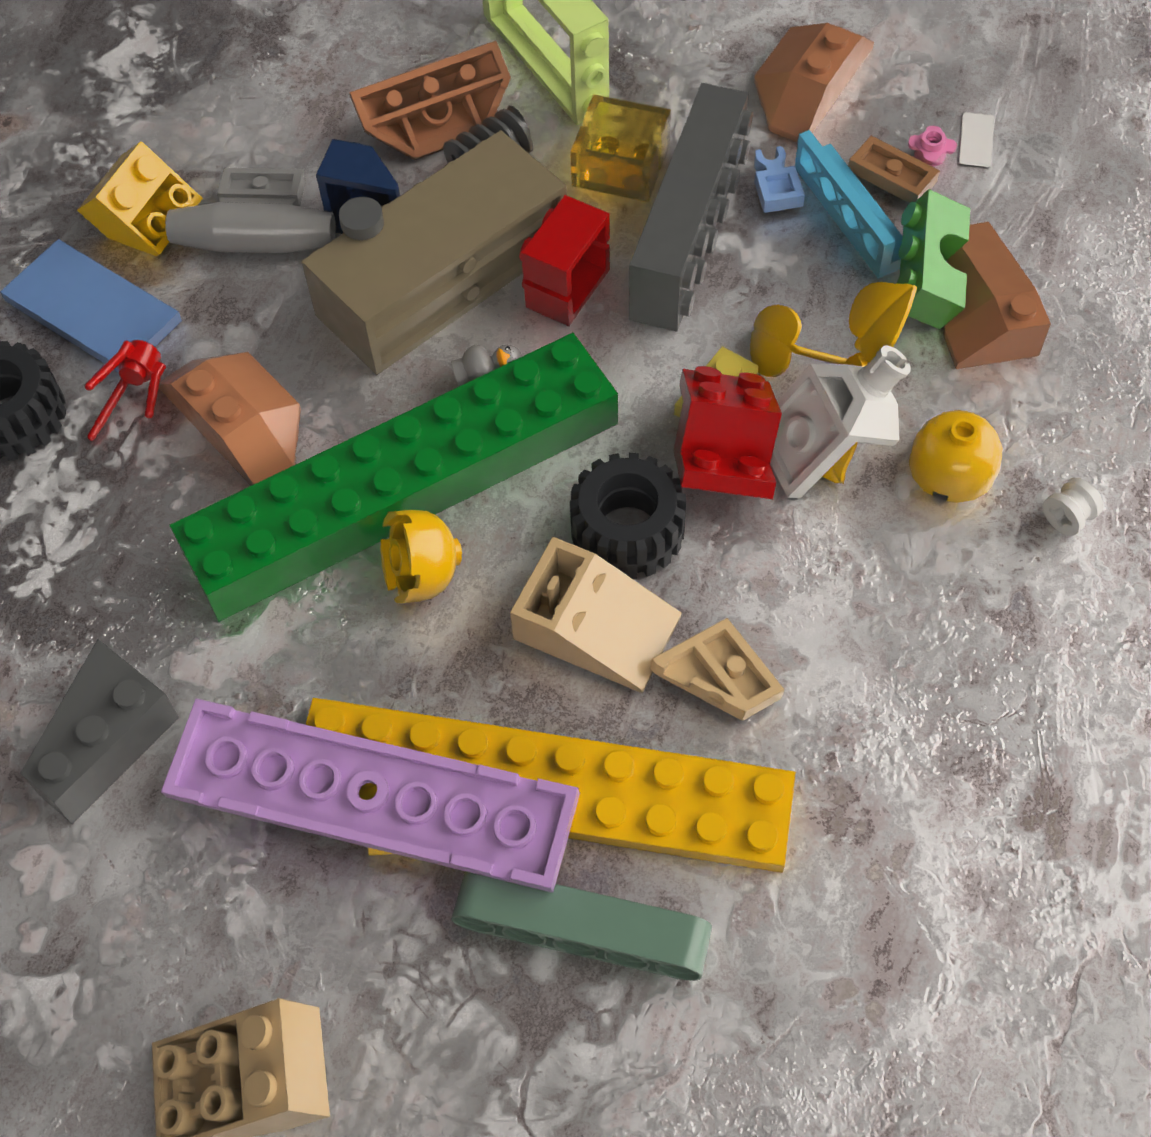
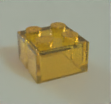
[570,94,671,202]

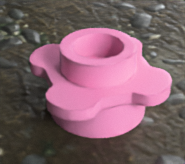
[908,126,957,166]

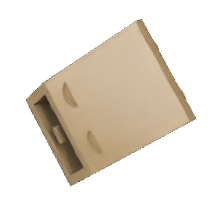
[510,536,682,693]
[152,998,330,1137]

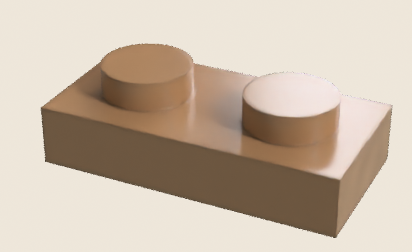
[848,135,940,203]

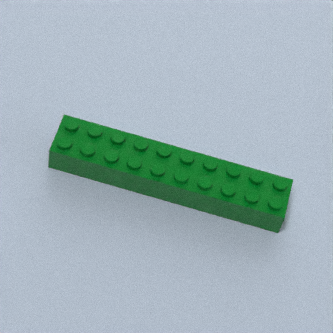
[169,332,618,622]

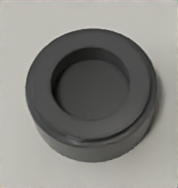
[339,197,384,240]

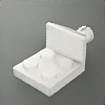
[770,345,911,499]

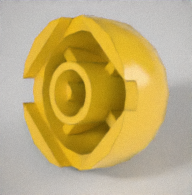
[909,410,1003,503]
[380,510,462,603]

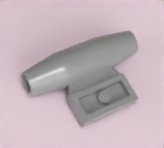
[166,167,336,253]

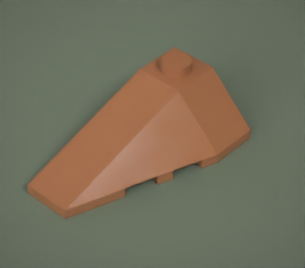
[944,222,1051,370]

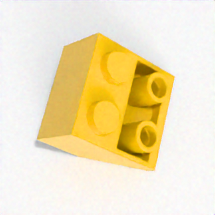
[77,141,203,257]

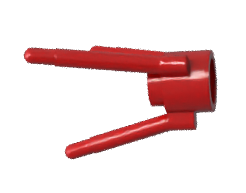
[85,340,166,441]

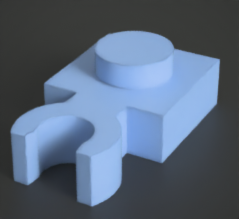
[754,146,805,213]

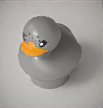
[451,345,522,387]

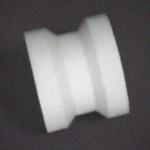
[1042,477,1104,536]

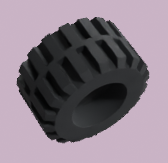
[0,341,66,461]
[569,453,686,579]

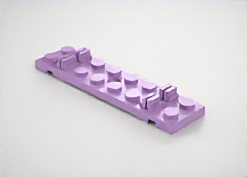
[161,699,580,893]

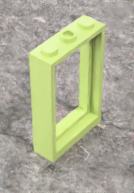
[482,0,609,125]

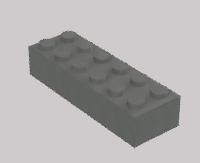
[629,82,753,332]

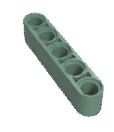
[451,871,712,981]

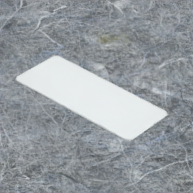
[959,112,994,167]

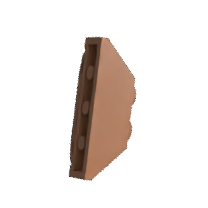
[754,23,874,143]
[349,41,511,160]
[159,352,301,486]

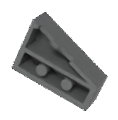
[20,639,179,824]

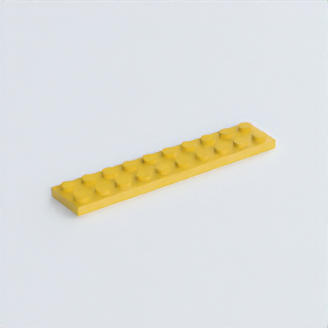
[305,697,796,873]

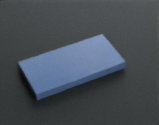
[0,239,182,373]

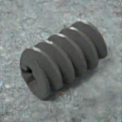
[443,105,533,163]

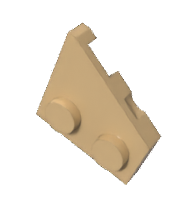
[650,618,785,721]

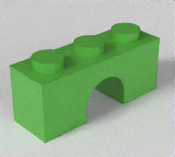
[897,189,970,330]

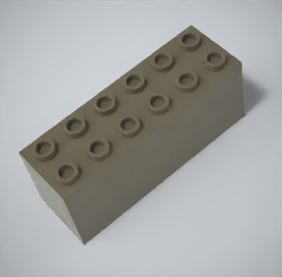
[301,130,567,375]

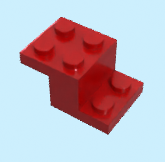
[673,366,782,500]

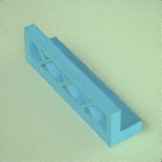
[795,130,903,278]

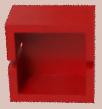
[519,195,610,327]

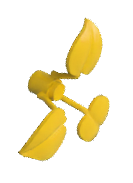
[750,282,917,484]

